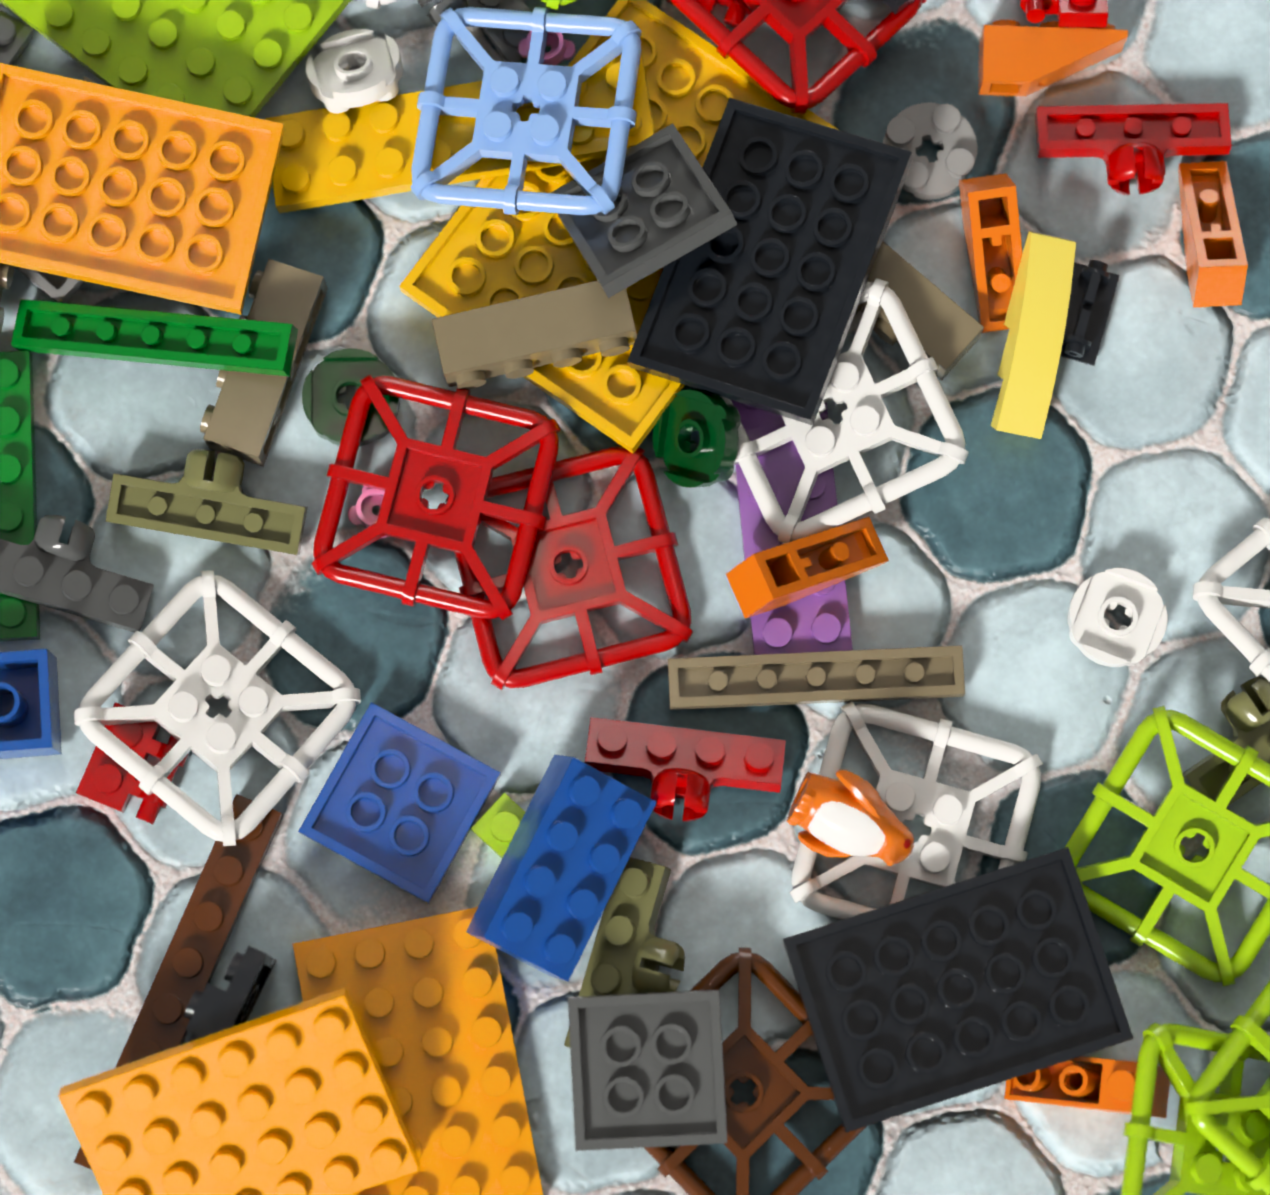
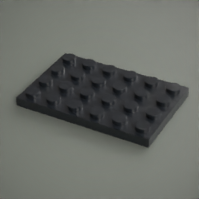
[627,98,913,426]
[782,847,1134,1133]

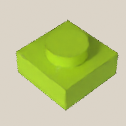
[471,793,525,858]

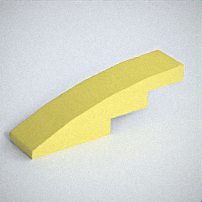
[991,231,1076,439]

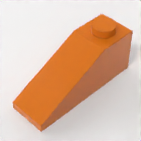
[1178,161,1248,308]
[959,173,1022,333]
[726,516,889,619]

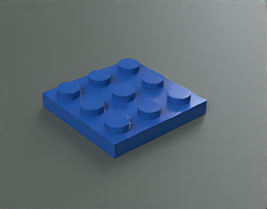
[298,702,501,904]

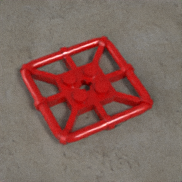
[670,0,927,114]
[311,374,561,621]
[445,446,693,690]

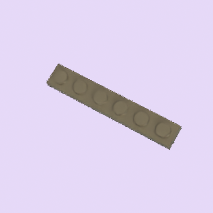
[668,645,965,710]

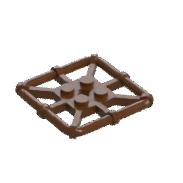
[643,947,867,1195]

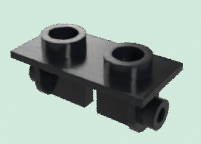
[1060,260,1120,366]

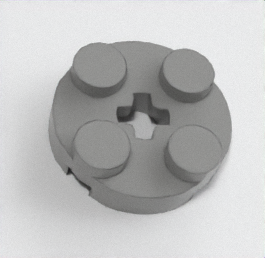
[882,102,978,200]

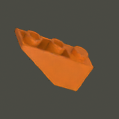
[978,20,1128,96]
[1004,1056,1170,1119]

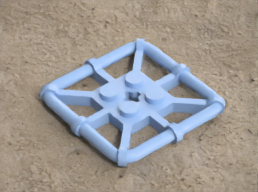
[411,7,641,216]

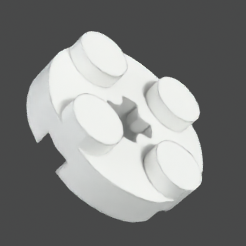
[305,29,403,113]
[1067,568,1168,667]

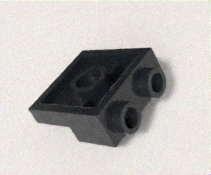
[184,945,277,1042]

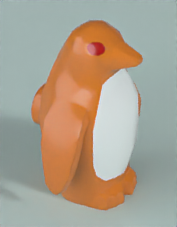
[787,770,914,866]

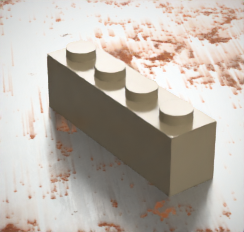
[855,241,984,381]
[200,259,328,467]
[432,280,637,389]

